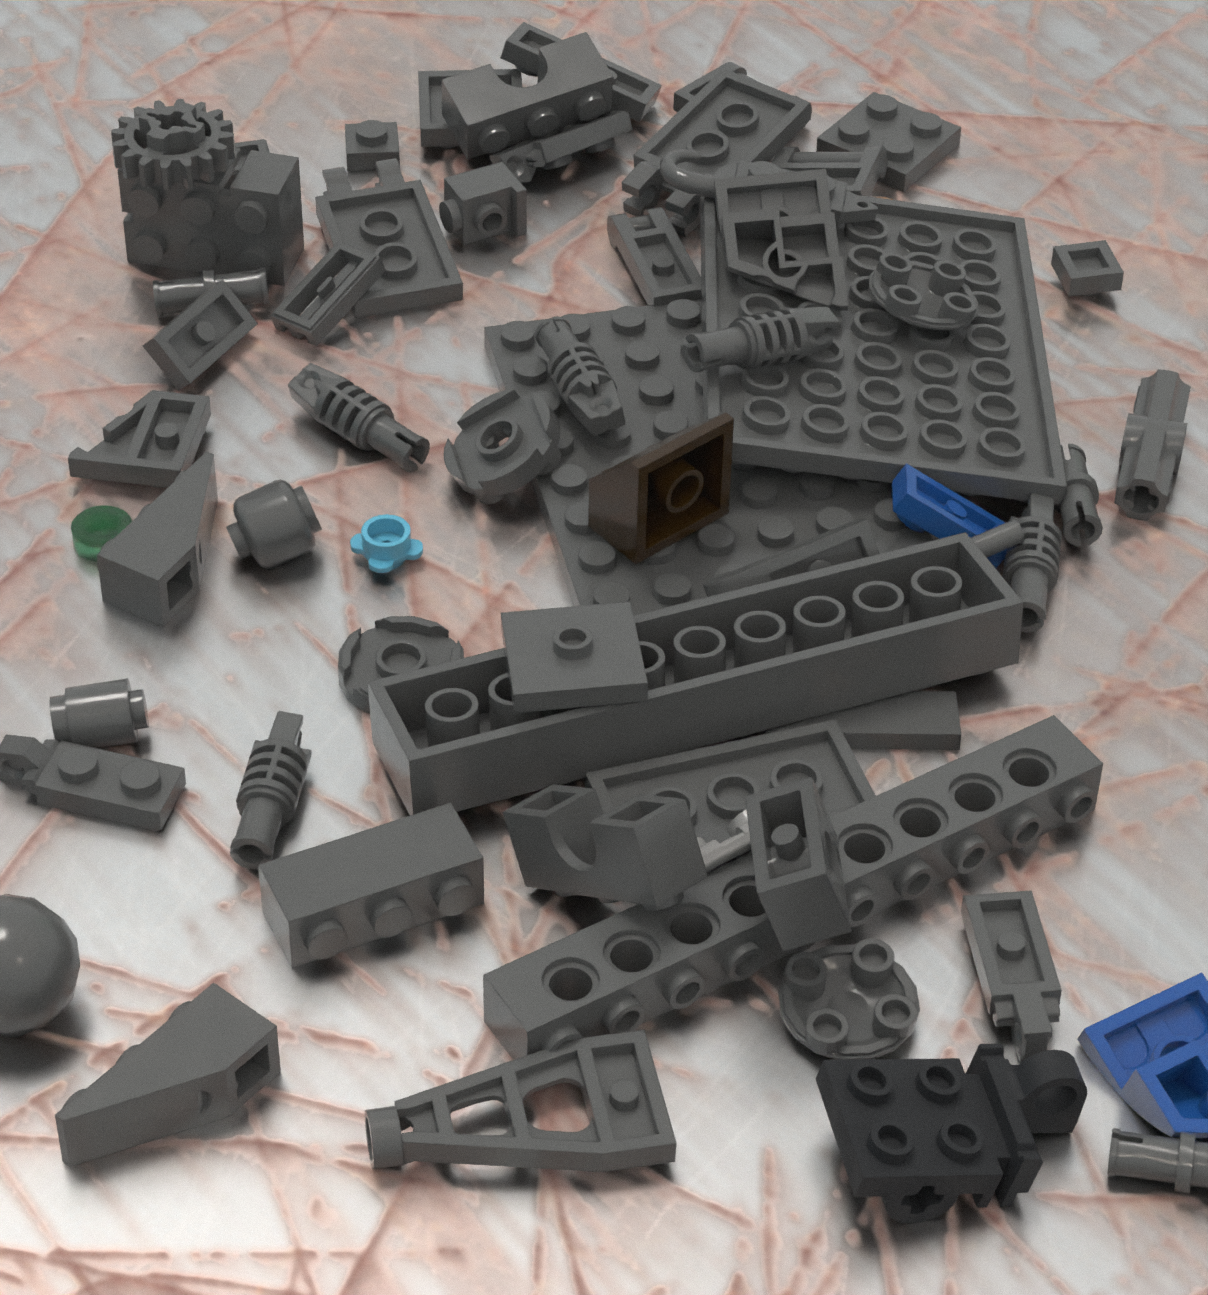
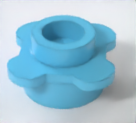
[350,514,423,573]

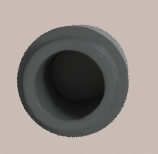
[49,678,149,749]

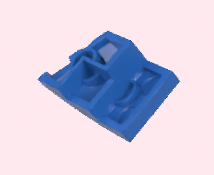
[1077,972,1208,1138]

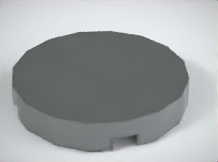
[338,616,464,714]

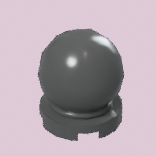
[0,894,80,1038]

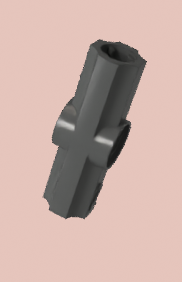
[1114,369,1191,521]

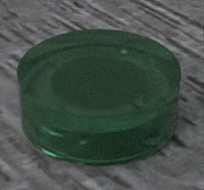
[71,505,132,562]

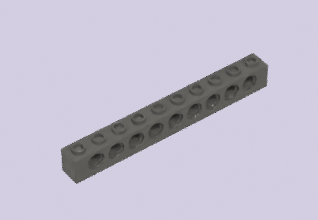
[483,715,1103,1060]

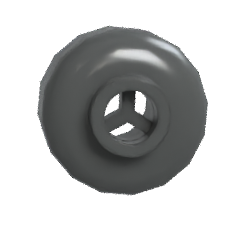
[226,479,322,570]

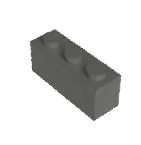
[258,802,484,968]

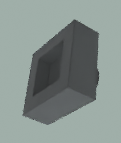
[345,120,400,171]
[1051,240,1124,297]

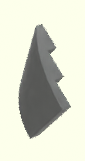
[714,169,849,311]

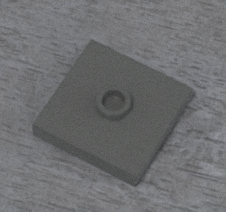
[501,601,648,713]

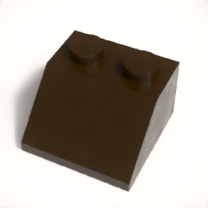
[588,412,734,564]

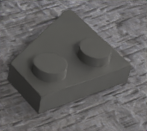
[68,390,211,488]

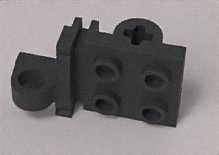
[816,1044,1087,1223]

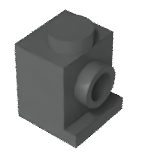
[439,162,527,246]

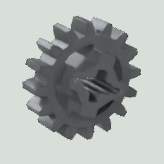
[111,99,236,191]

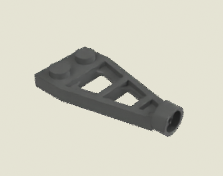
[365,1030,677,1172]

